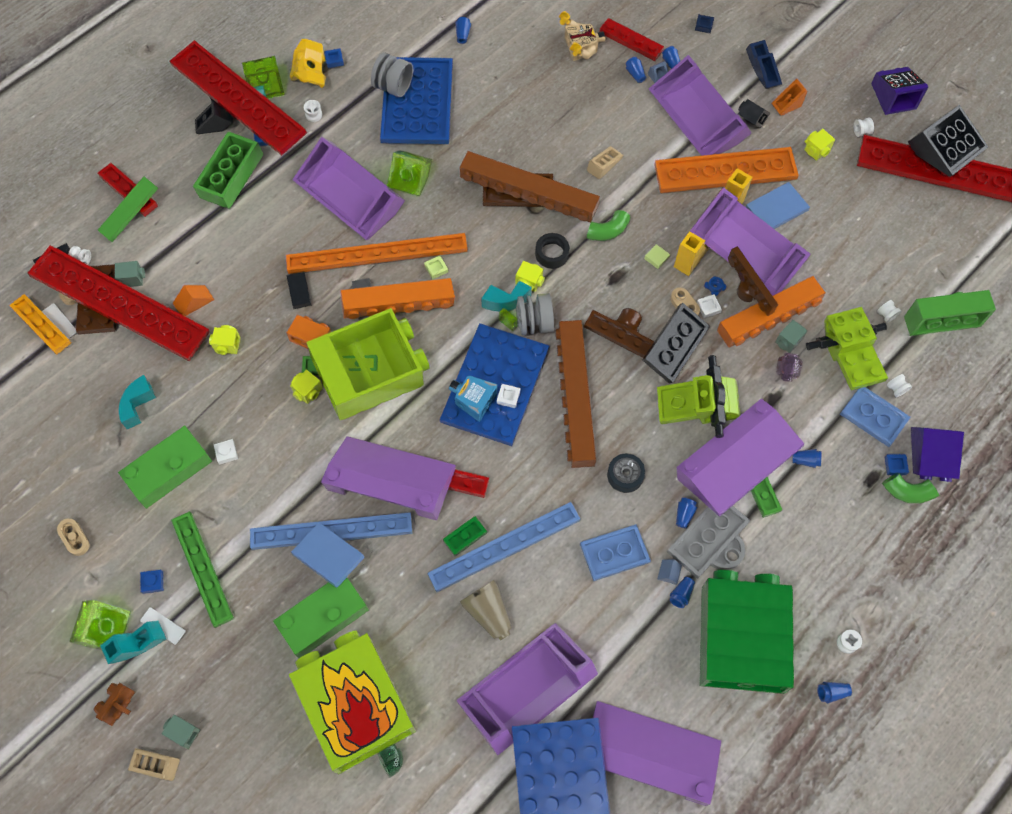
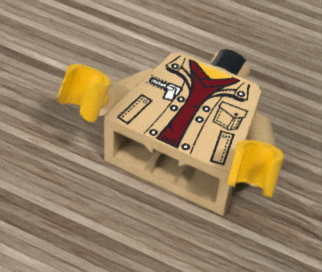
[559,11,605,61]

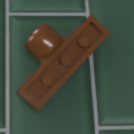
[728,246,778,316]
[584,308,654,358]

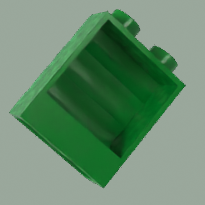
[699,570,794,694]

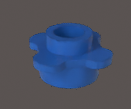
[704,276,726,296]

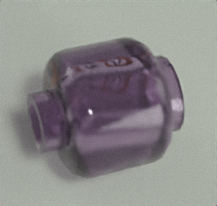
[776,353,803,382]

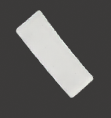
[42,303,77,339]
[140,607,186,645]

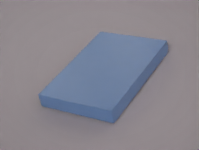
[746,182,810,229]
[840,387,911,447]
[291,523,365,588]
[580,524,651,582]

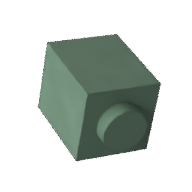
[115,261,145,287]
[775,320,808,353]
[161,714,200,749]

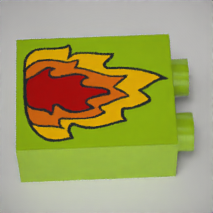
[289,631,416,775]

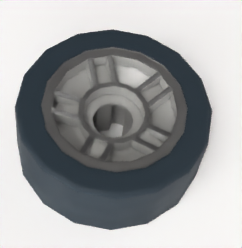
[607,453,645,493]

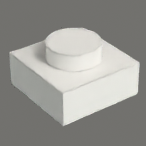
[697,295,722,318]
[497,384,520,408]
[214,439,238,465]

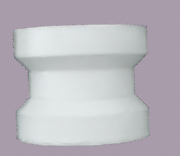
[303,100,322,122]
[853,118,874,137]
[68,246,91,265]
[877,300,902,323]
[887,374,912,398]
[837,630,862,654]

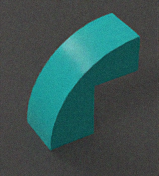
[481,281,532,312]
[119,375,156,429]
[101,621,166,664]

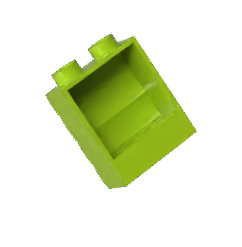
[306,308,430,420]

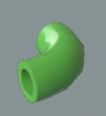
[587,210,631,241]
[882,473,940,504]

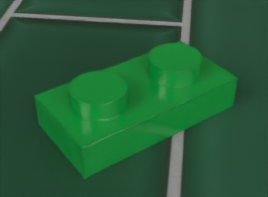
[443,516,487,556]

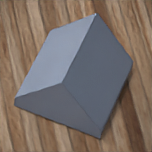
[648,61,668,83]
[657,559,682,585]

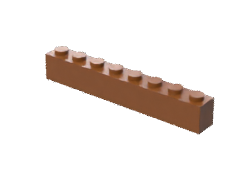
[460,151,600,223]
[555,320,596,468]

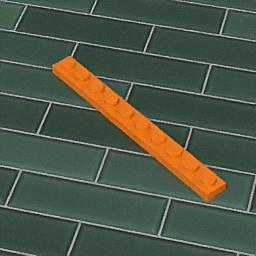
[286,233,468,274]

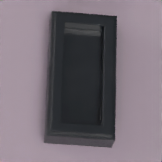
[286,272,312,309]

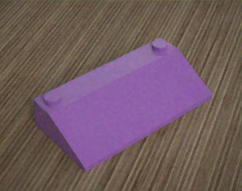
[649,55,751,156]
[292,137,405,241]
[690,187,811,296]
[677,398,804,517]
[321,436,456,521]
[456,623,598,755]
[592,701,721,806]

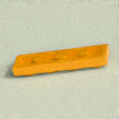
[9,294,71,355]

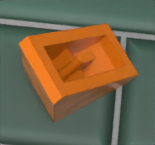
[771,78,808,116]
[173,285,214,316]

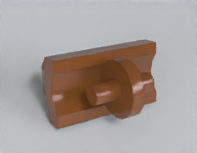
[94,683,135,726]

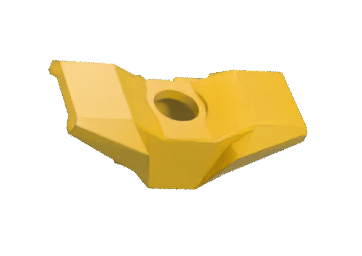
[290,39,326,88]

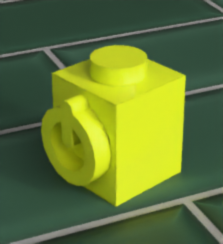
[804,129,835,161]
[515,261,545,292]
[209,325,241,355]
[290,370,323,404]

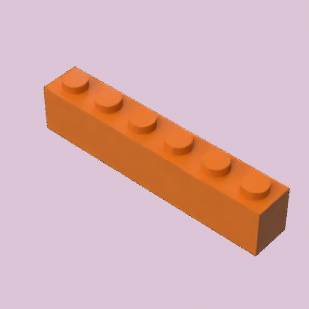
[717,276,826,348]
[341,278,455,319]

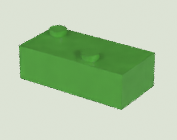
[193,132,263,209]
[904,290,996,336]
[118,425,212,509]
[273,578,369,659]

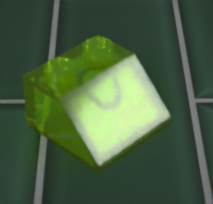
[242,56,285,99]
[387,150,432,196]
[70,600,131,650]

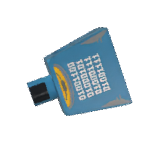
[449,376,497,422]

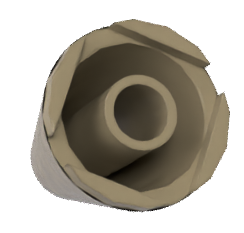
[460,580,512,641]

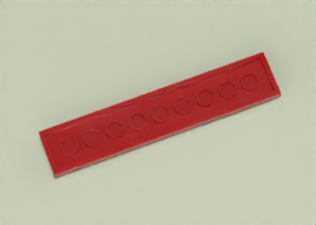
[169,40,307,156]
[857,135,1012,202]
[28,245,210,361]

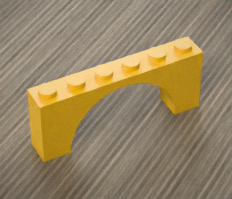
[674,168,752,276]

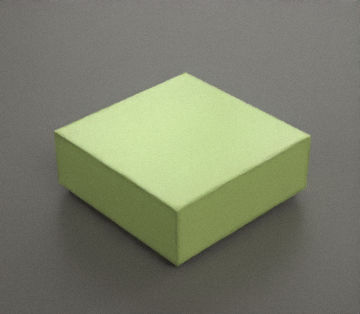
[644,244,670,269]
[424,256,448,280]

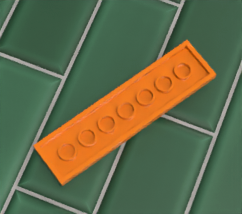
[654,147,799,193]

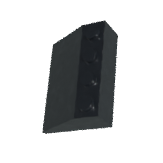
[908,105,988,177]

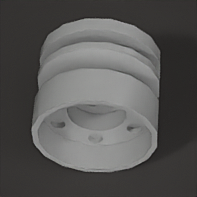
[371,52,413,97]
[516,293,554,335]

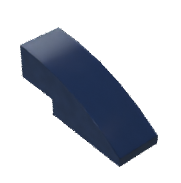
[746,40,782,89]

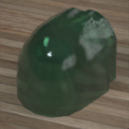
[377,744,403,778]

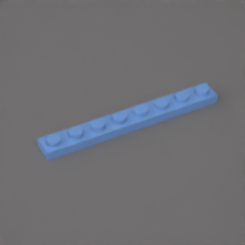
[427,502,580,593]
[250,512,413,550]

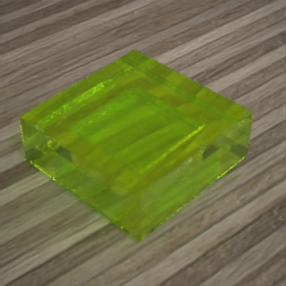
[499,308,517,331]

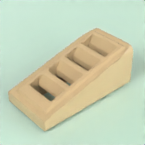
[587,146,624,179]
[128,748,180,781]

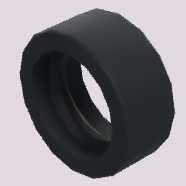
[535,233,570,269]

